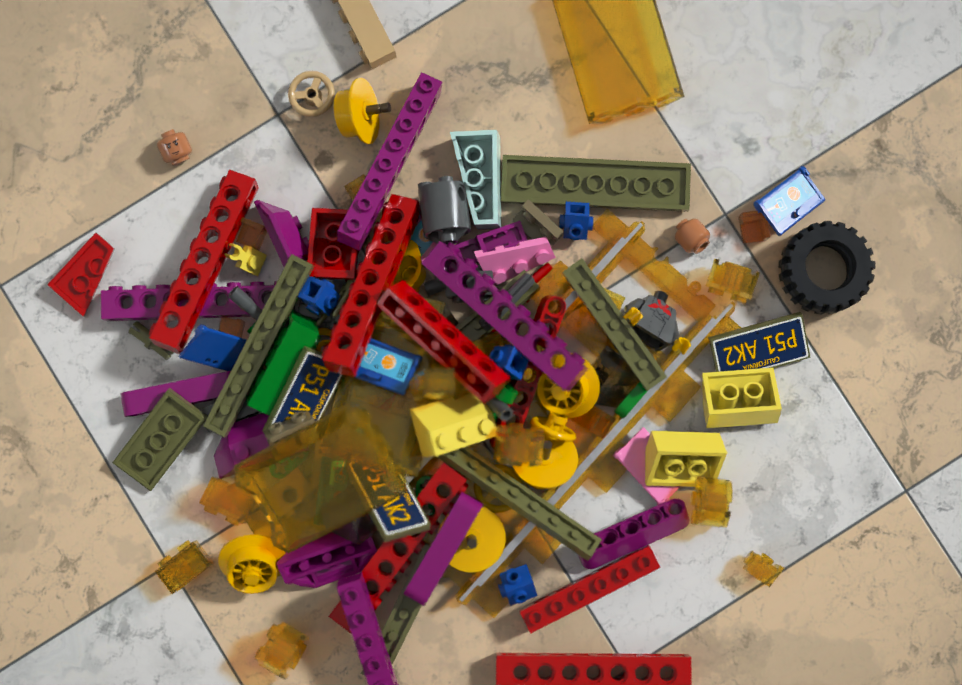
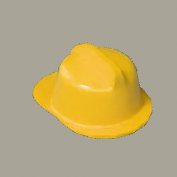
[392,240,427,292]

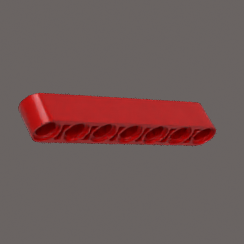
[489,295,566,455]

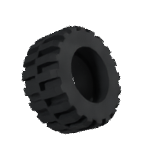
[778,221,876,315]

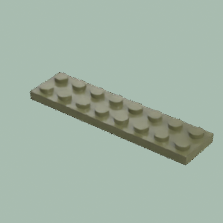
[501,155,691,212]

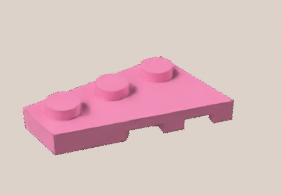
[474,237,556,286]

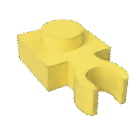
[224,243,267,276]

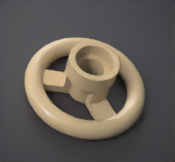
[288,71,335,117]

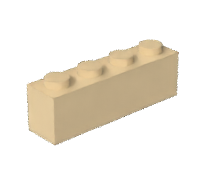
[332,0,397,69]

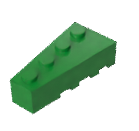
[247,310,320,416]

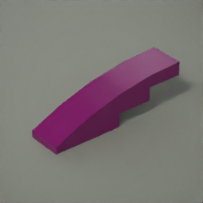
[449,221,527,272]

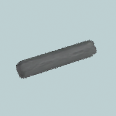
[479,273,535,331]

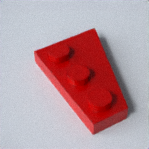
[47,233,115,317]

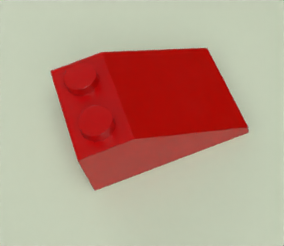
[307,208,359,280]

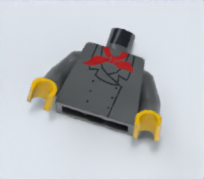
[623,291,691,355]

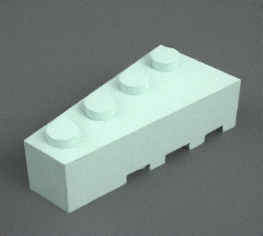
[450,130,501,229]

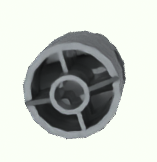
[418,176,471,244]

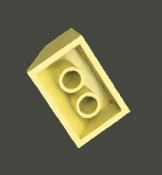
[702,368,782,429]
[409,391,498,457]
[645,431,727,487]

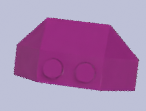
[254,200,309,267]
[214,413,310,479]
[277,525,377,588]

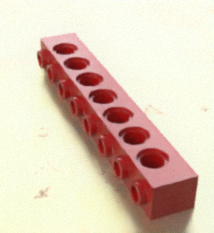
[149,169,259,355]
[322,194,421,378]
[328,462,469,634]
[496,653,692,685]

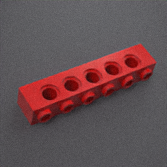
[377,280,510,404]
[519,545,661,634]

